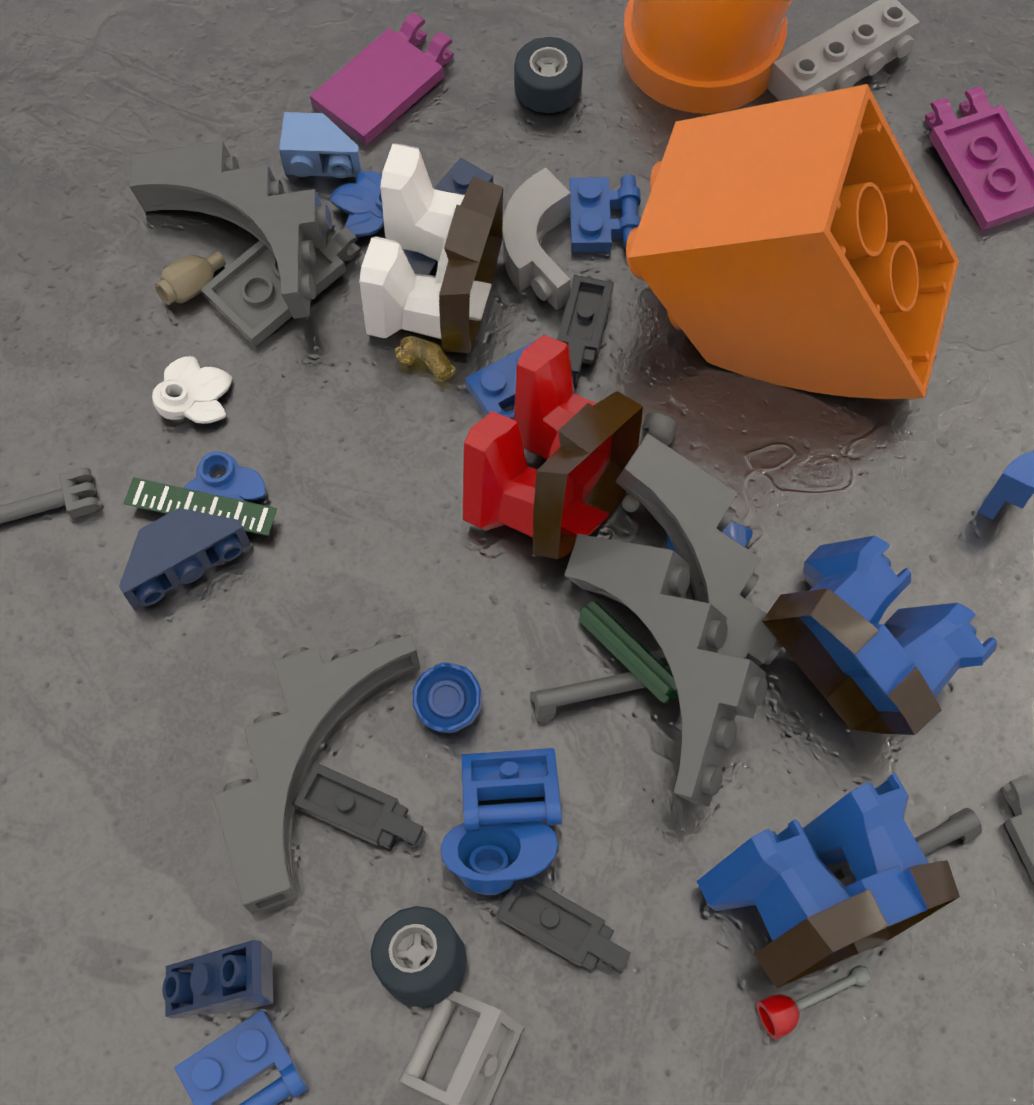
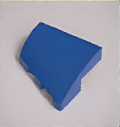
[977,451,1034,519]

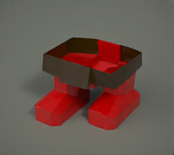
[463,335,643,559]

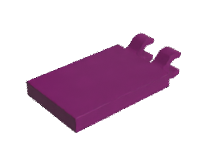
[310,12,454,146]
[925,86,1034,231]

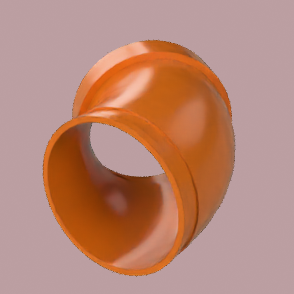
[622,0,793,114]

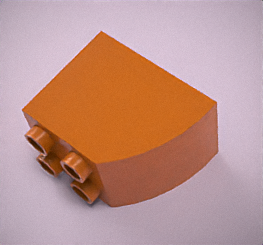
[626,84,959,399]

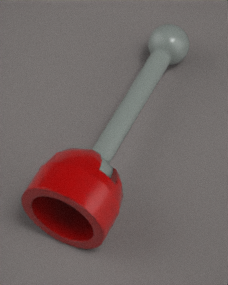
[756,965,871,1040]

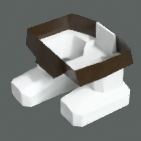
[359,143,503,353]

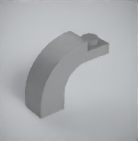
[502,167,571,311]

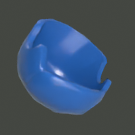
[413,662,483,733]

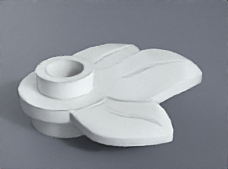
[152,356,233,424]

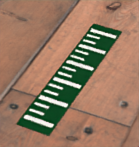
[124,477,277,536]

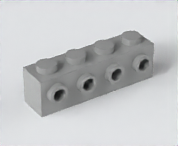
[768,0,920,101]

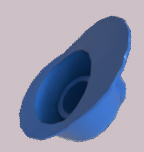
[441,821,558,895]

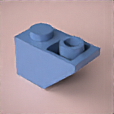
[279,112,362,178]

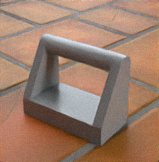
[399,991,524,1105]

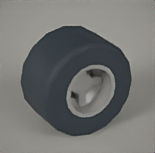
[514,37,583,113]
[370,906,467,1007]

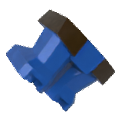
[762,536,997,735]
[696,773,960,988]

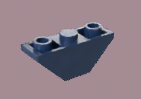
[119,508,251,610]
[162,940,273,1017]

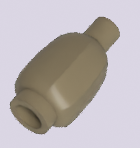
[155,251,226,305]

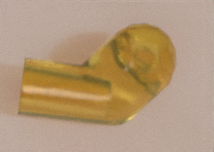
[395,335,456,381]

